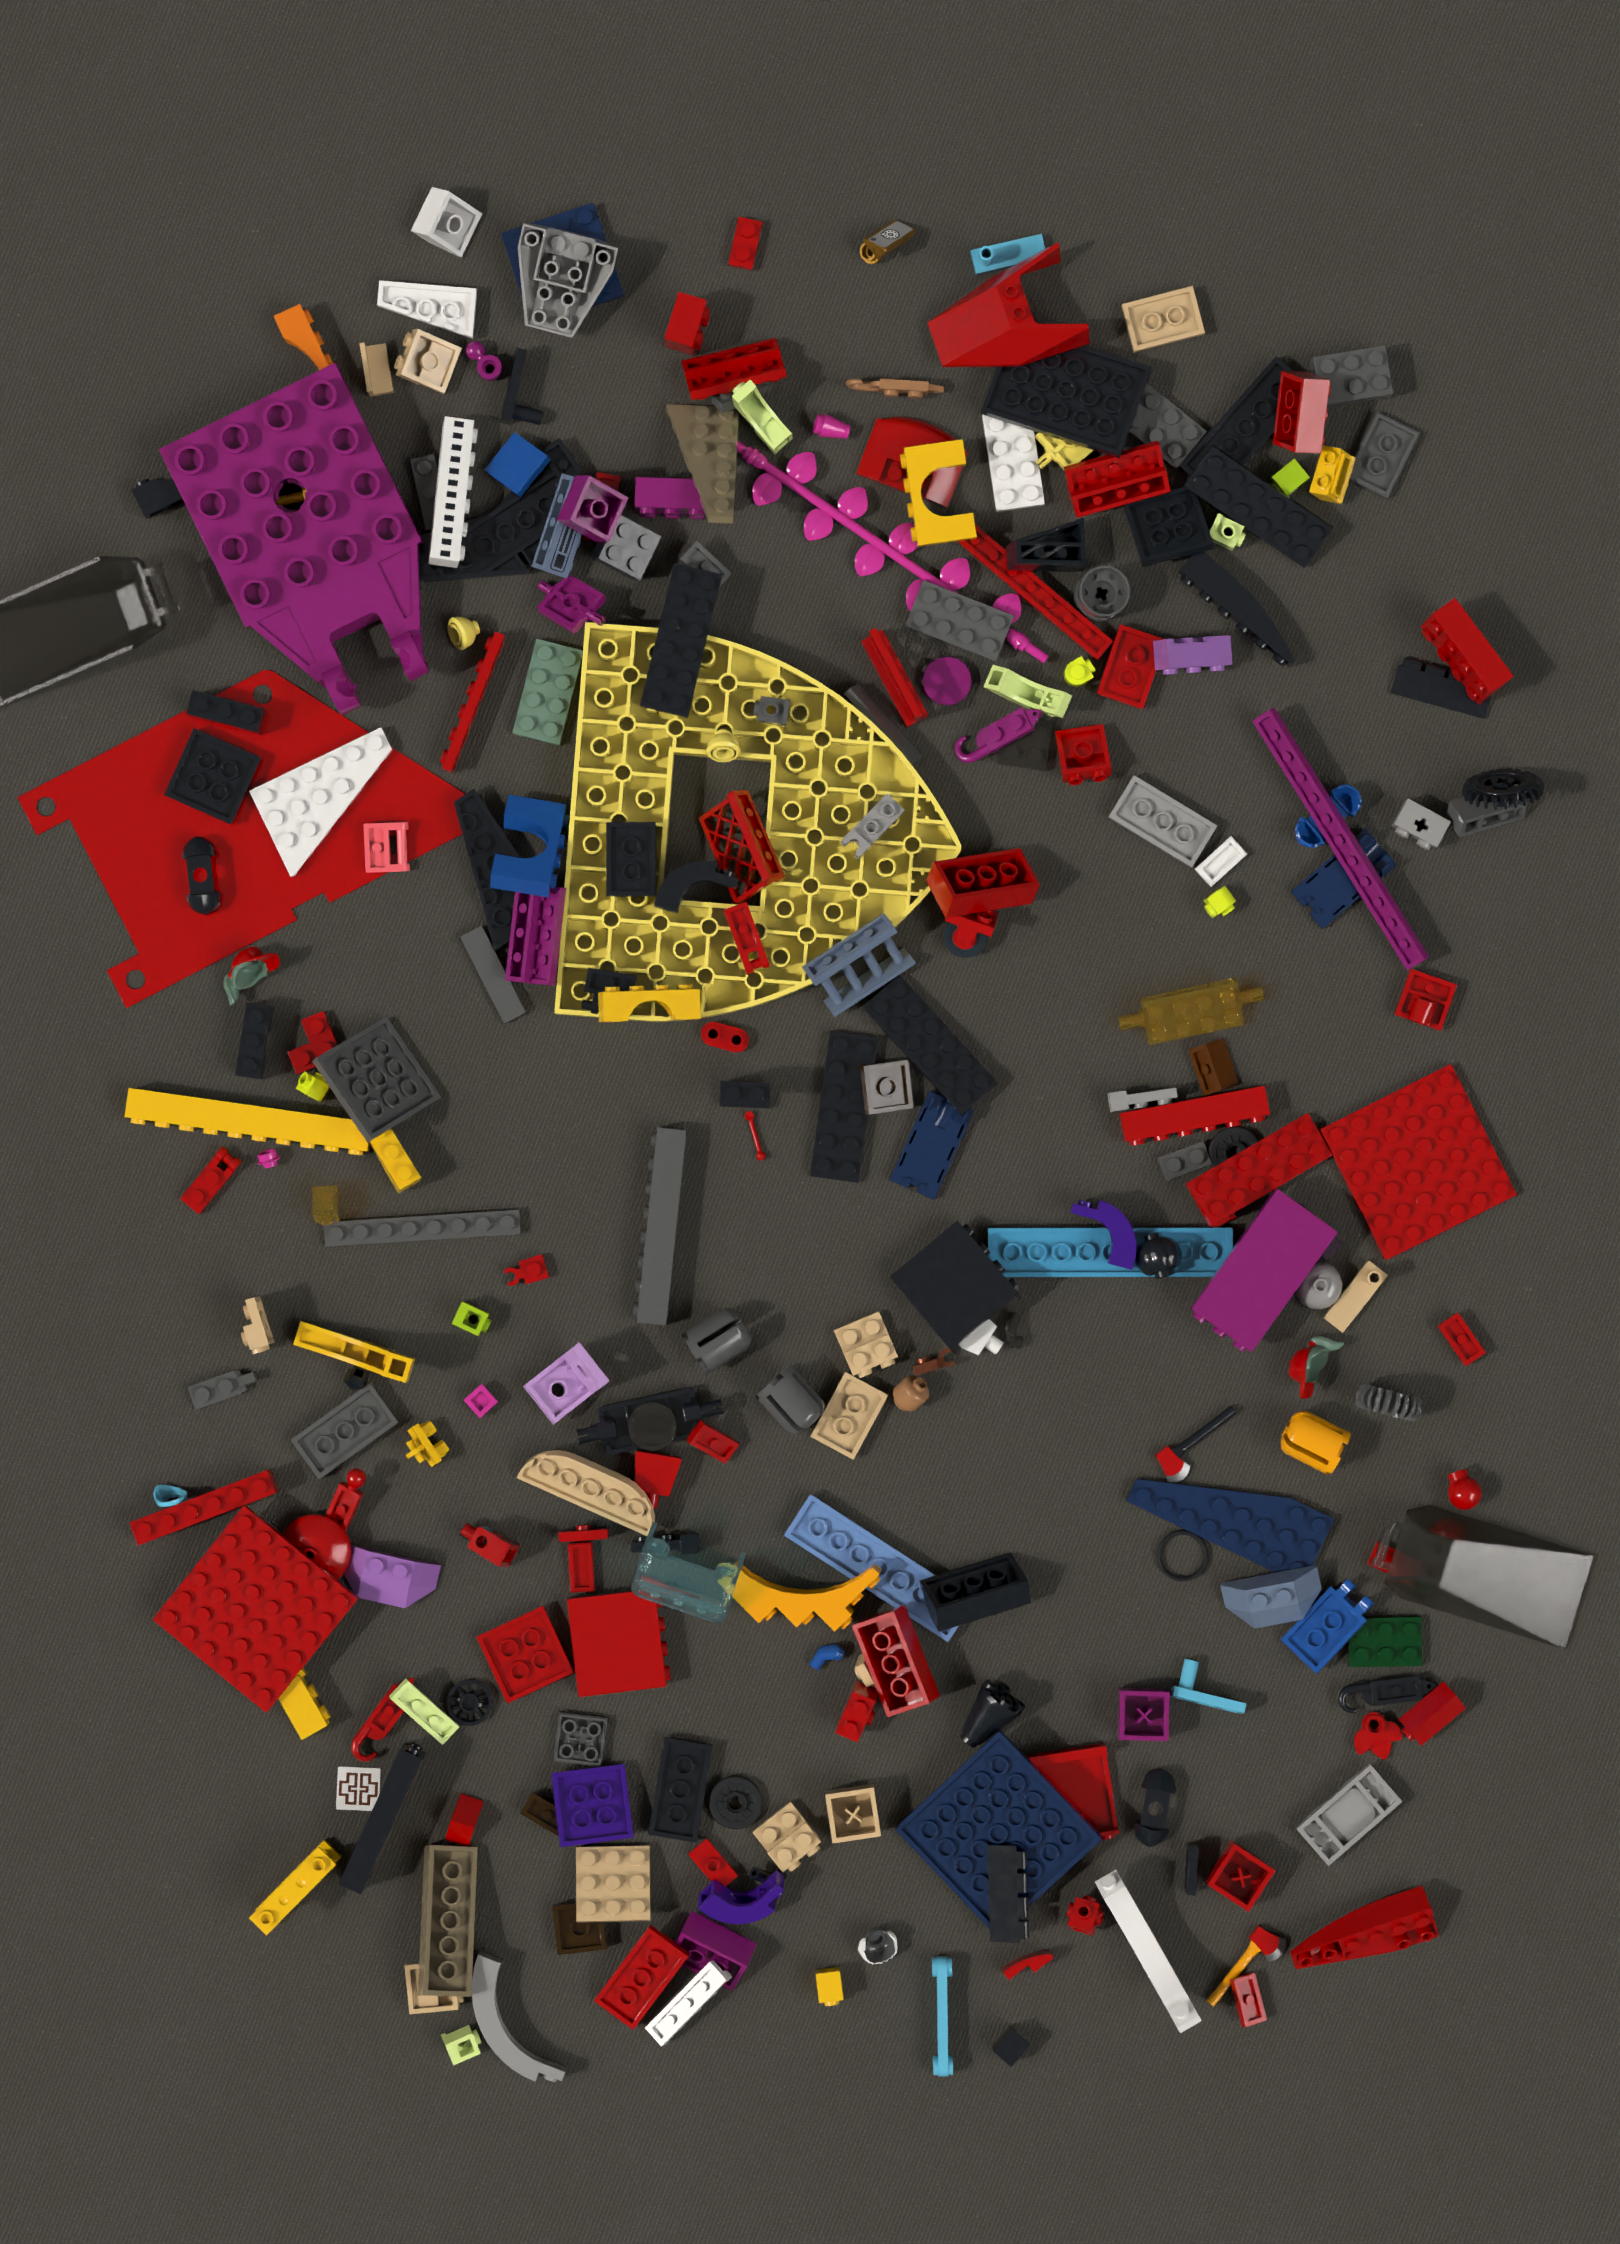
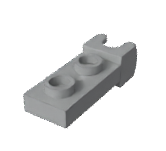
[840,793,905,859]
[1107,1088,1178,1112]

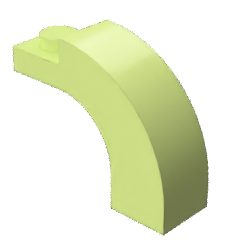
[983,665,1072,718]

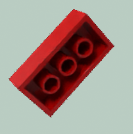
[1421,598,1514,705]
[926,848,1040,918]
[852,1604,940,1717]

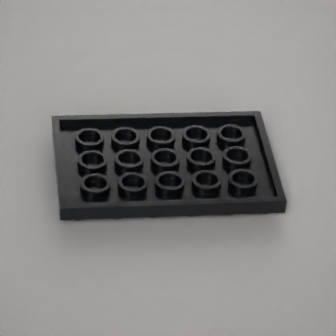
[981,346,1152,459]

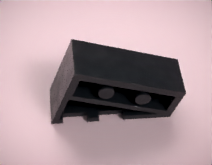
[1006,518,1086,572]

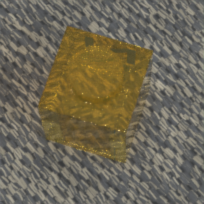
[312,1186,340,1225]

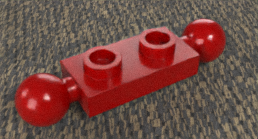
[325,1468,366,1532]

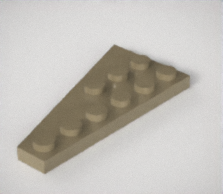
[666,404,739,524]

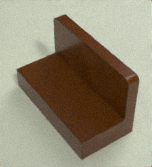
[1188,1038,1239,1096]

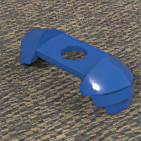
[1295,785,1362,848]

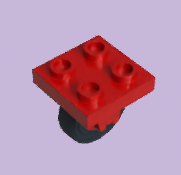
[943,910,999,958]

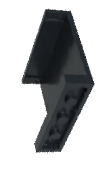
[890,1220,1022,1355]

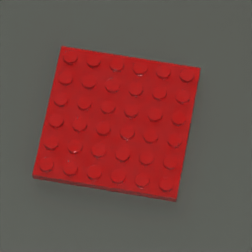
[1319,1064,1517,1260]
[152,1505,359,1713]

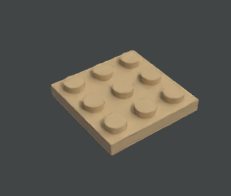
[576,1846,651,1922]

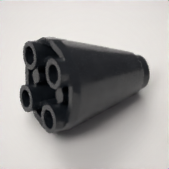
[960,1679,1026,1748]

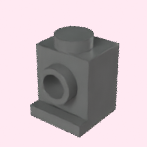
[753,696,790,727]

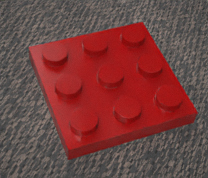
[476,1605,574,1704]

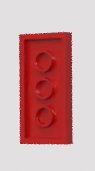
[594,1924,690,2030]

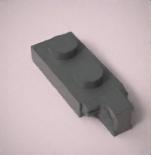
[188,1370,258,1410]

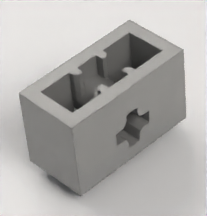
[1391,799,1451,850]

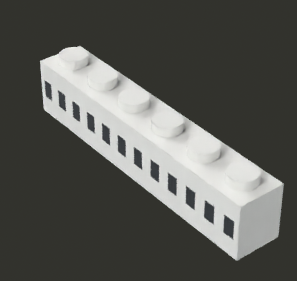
[428,416,478,568]

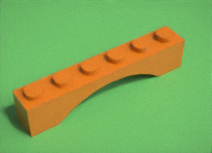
[274,304,333,370]

